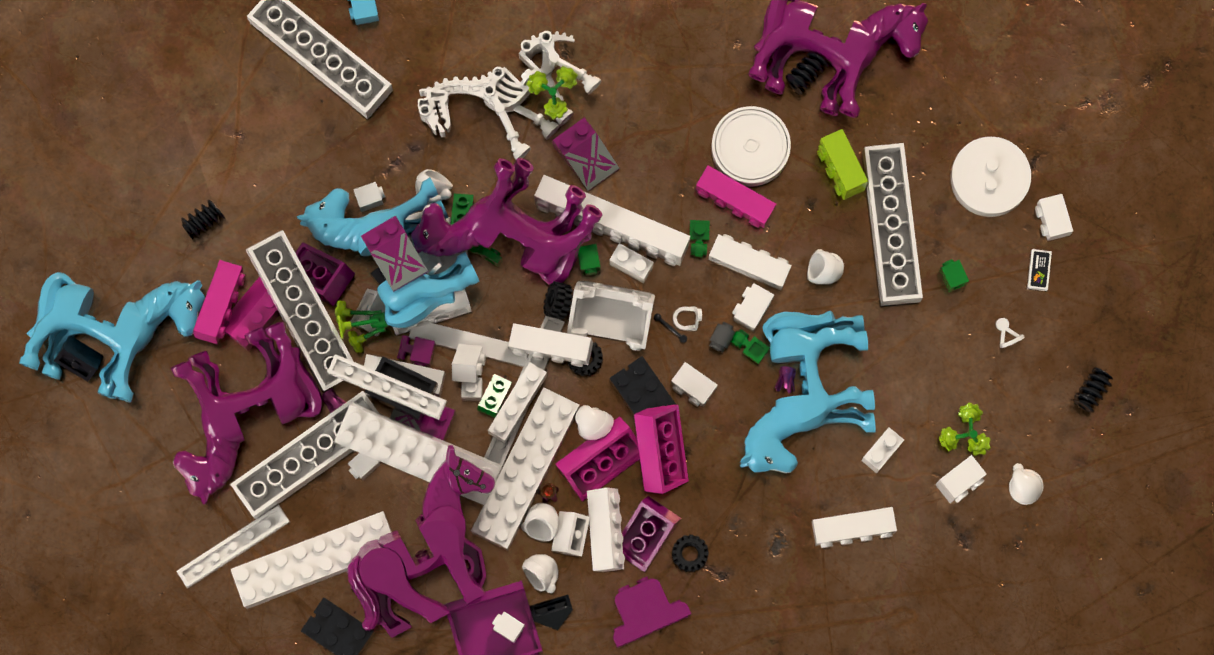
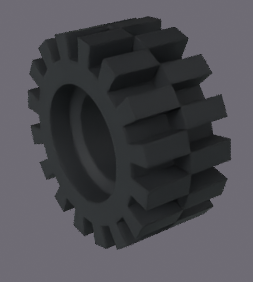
[543,281,573,320]
[567,342,603,377]
[672,534,709,572]

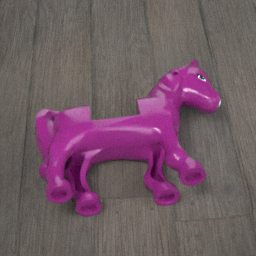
[748,0,928,118]
[411,158,603,285]
[170,322,322,504]

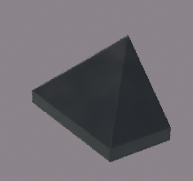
[530,595,573,630]

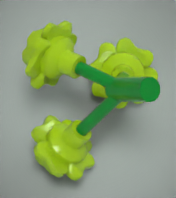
[526,66,577,119]
[939,403,991,456]

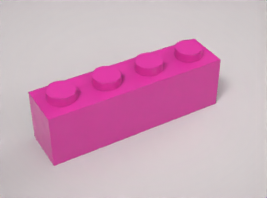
[695,165,776,228]
[193,260,246,344]

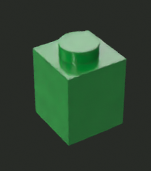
[578,244,601,276]
[939,259,969,292]

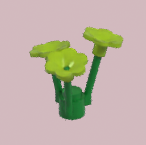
[335,300,389,353]

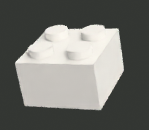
[935,455,986,503]

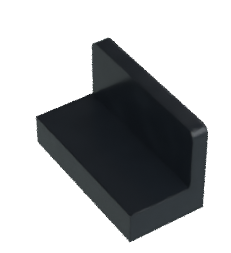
[54,335,103,382]

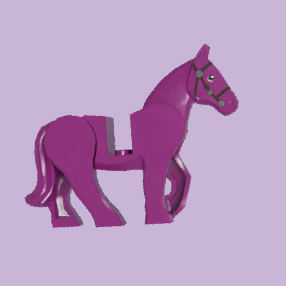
[347,445,495,638]

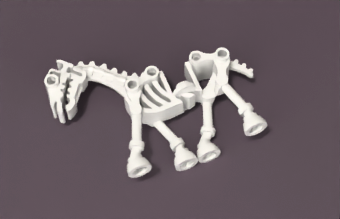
[418,31,602,160]

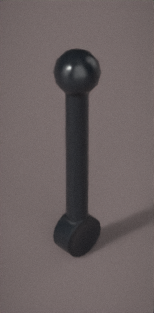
[654,313,687,343]

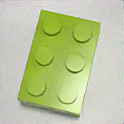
[817,129,868,200]

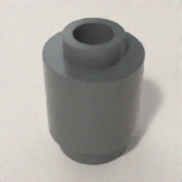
[709,322,735,353]

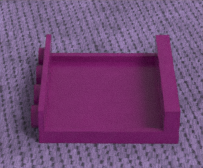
[444,581,543,655]

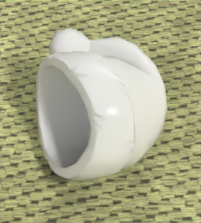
[415,169,453,205]
[807,249,844,284]
[575,405,614,440]
[1009,463,1044,505]
[521,503,559,542]
[522,554,559,594]

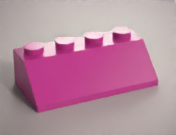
[224,276,280,351]
[634,404,689,494]
[555,416,640,501]

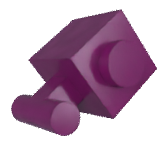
[397,335,436,367]

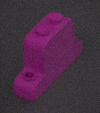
[613,576,691,649]

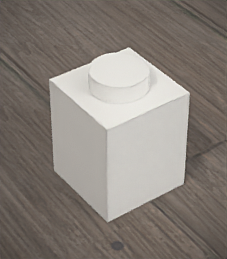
[353,182,385,212]
[461,377,483,401]
[348,453,381,480]
[492,612,525,643]

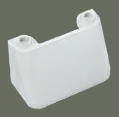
[567,281,655,351]

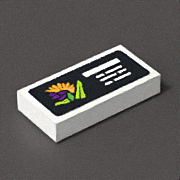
[1027,249,1052,291]

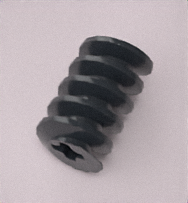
[786,52,829,95]
[181,200,226,240]
[1073,367,1113,413]

